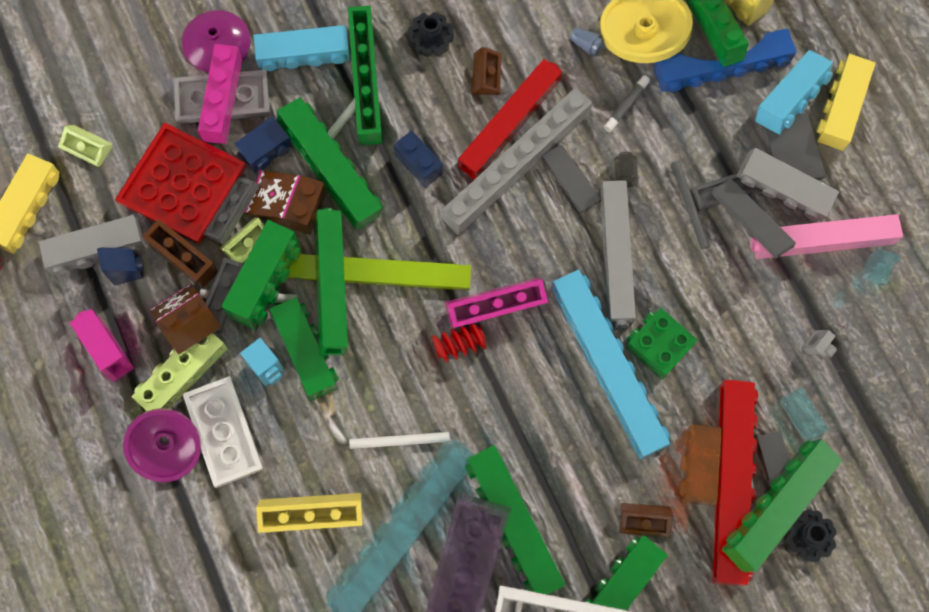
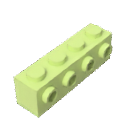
[131,333,228,411]

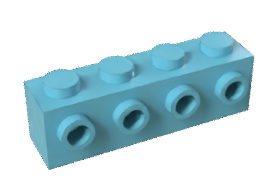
[254,25,350,71]
[755,50,833,135]

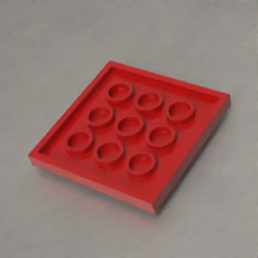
[115,122,247,245]

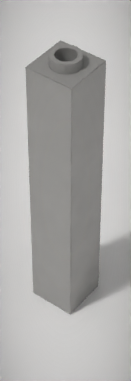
[600,181,636,328]

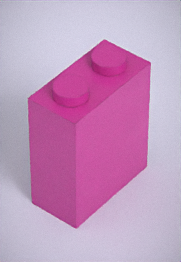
[69,309,134,382]

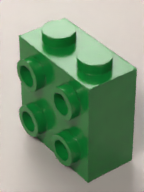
[626,308,698,380]

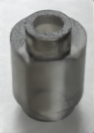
[614,151,638,188]

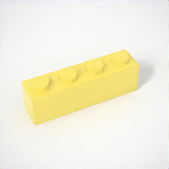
[816,54,876,151]
[0,153,60,254]
[256,493,363,533]

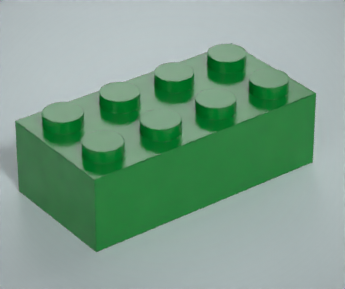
[221,220,301,331]

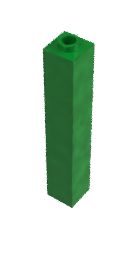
[314,208,348,355]

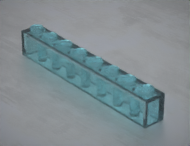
[326,439,473,612]

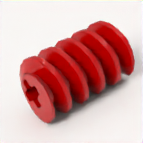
[431,322,486,363]

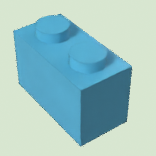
[240,338,285,387]

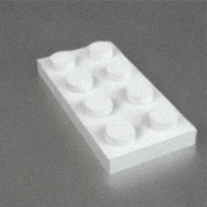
[183,376,264,488]

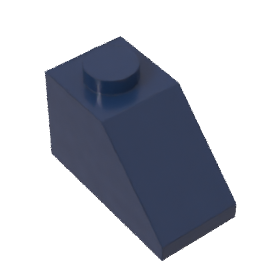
[97,247,145,286]

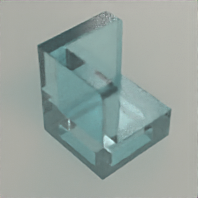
[861,248,900,286]

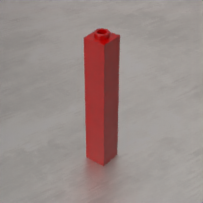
[458,59,562,180]

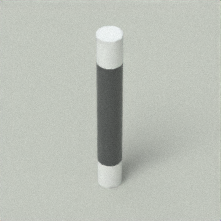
[604,75,650,132]

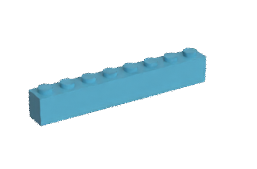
[551,270,670,460]

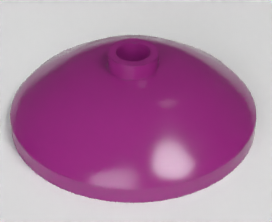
[182,10,251,73]
[123,408,201,482]

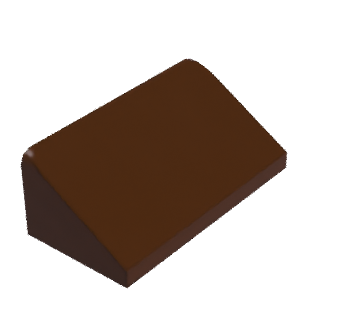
[472,47,502,96]
[619,503,673,538]

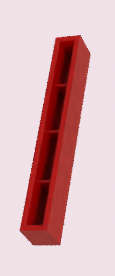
[712,379,758,586]

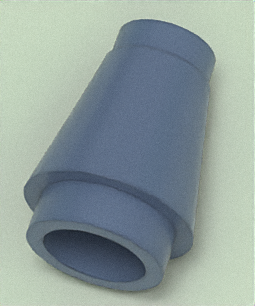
[570,27,605,56]

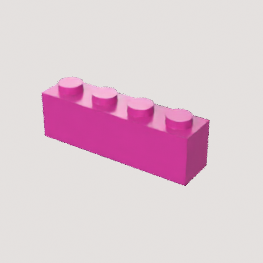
[198,44,242,144]
[444,278,548,328]

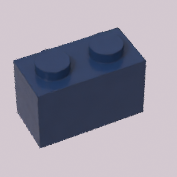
[234,117,292,173]
[394,130,443,188]

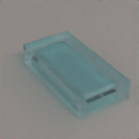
[779,387,829,442]

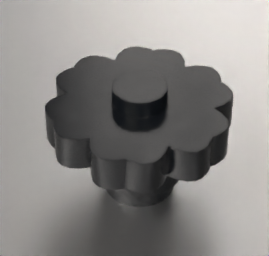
[408,12,454,57]
[784,509,837,563]

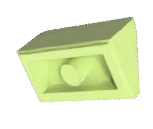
[58,125,113,167]
[219,217,265,263]

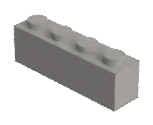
[736,148,839,220]
[38,215,146,276]

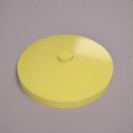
[600,0,693,63]

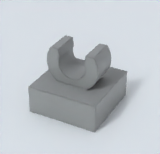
[802,330,837,357]

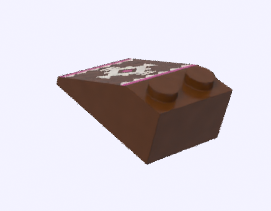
[244,171,326,235]
[150,283,221,355]

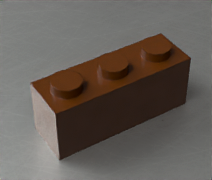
[142,219,218,289]

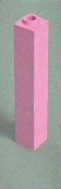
[750,214,903,259]

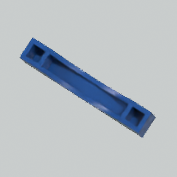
[653,28,797,92]

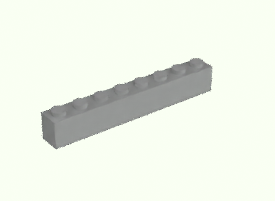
[442,87,592,235]

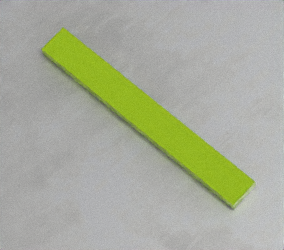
[288,254,471,290]

